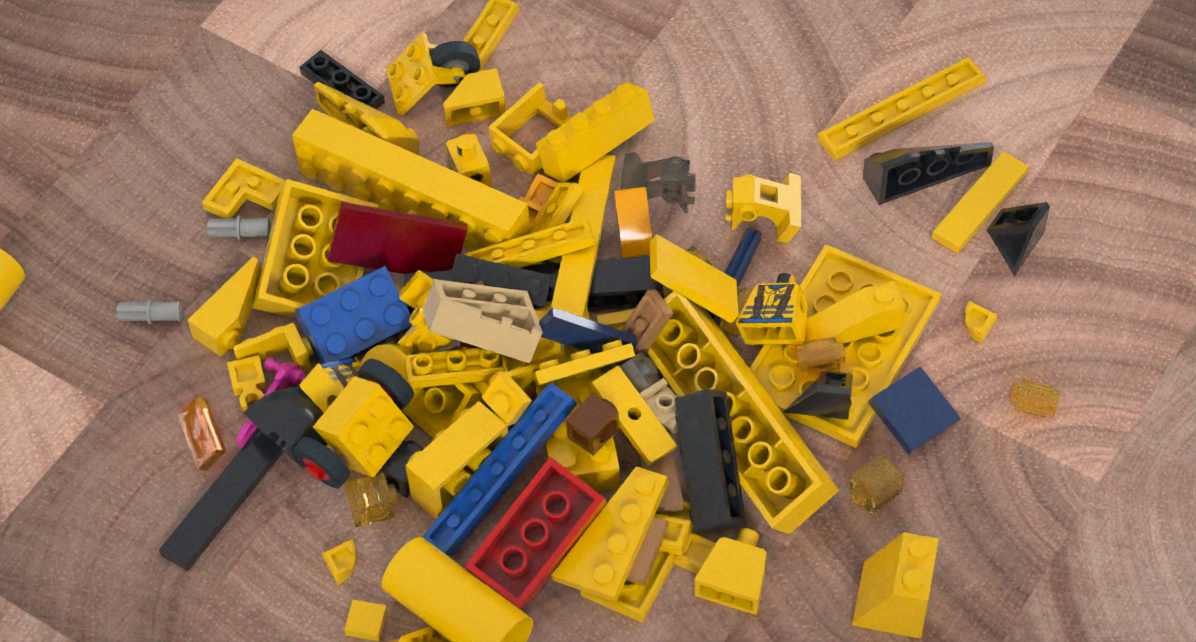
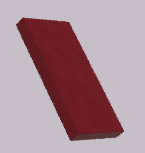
[327,202,468,274]

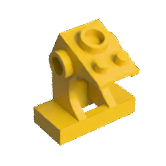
[726,173,801,244]
[398,270,455,354]

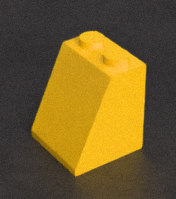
[852,532,939,639]

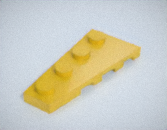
[551,467,669,602]

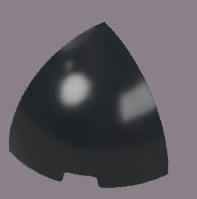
[244,387,328,469]

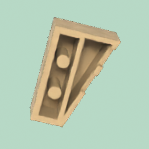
[423,279,543,363]

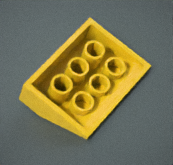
[252,179,379,318]

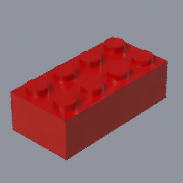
[464,457,607,612]

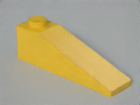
[314,82,420,156]

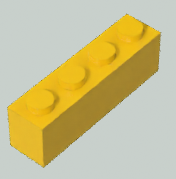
[536,82,655,182]

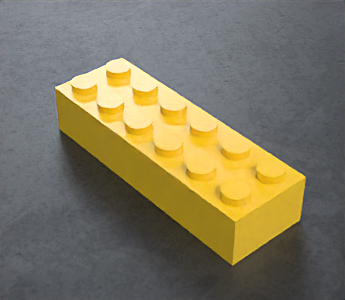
[534,307,620,492]

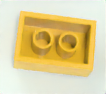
[405,401,508,519]

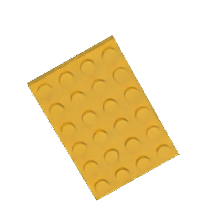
[749,244,942,448]

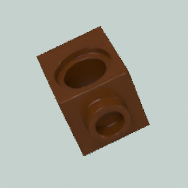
[566,393,619,456]

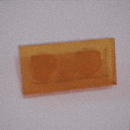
[177,397,226,471]

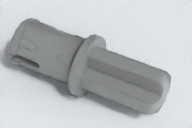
[207,215,271,240]
[116,299,182,324]

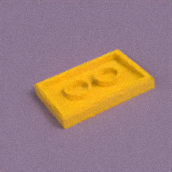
[650,234,739,323]

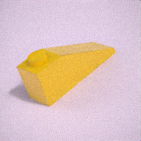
[188,256,261,357]
[805,281,905,353]

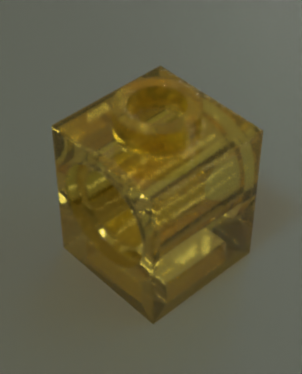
[344,473,398,528]

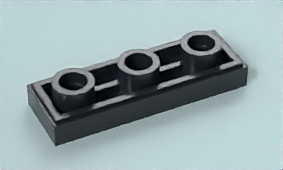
[299,50,385,110]

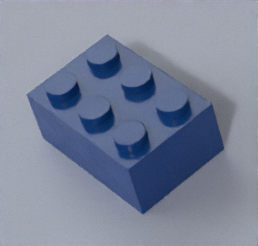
[295,266,412,363]

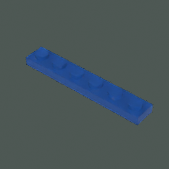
[422,382,578,558]

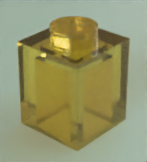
[849,453,905,514]

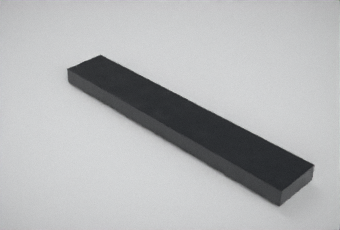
[159,428,283,571]

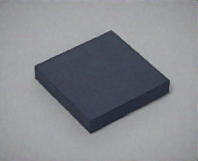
[868,366,961,455]

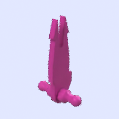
[235,358,307,448]

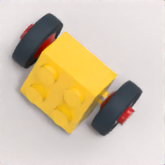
[293,358,414,489]

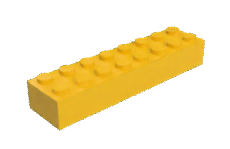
[292,109,530,252]
[647,291,839,534]

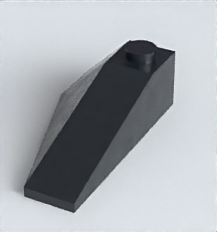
[863,142,994,205]

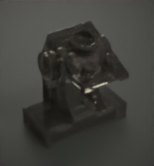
[620,152,696,213]

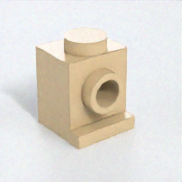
[639,378,679,435]

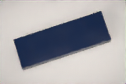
[539,307,637,363]

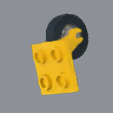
[386,33,480,117]

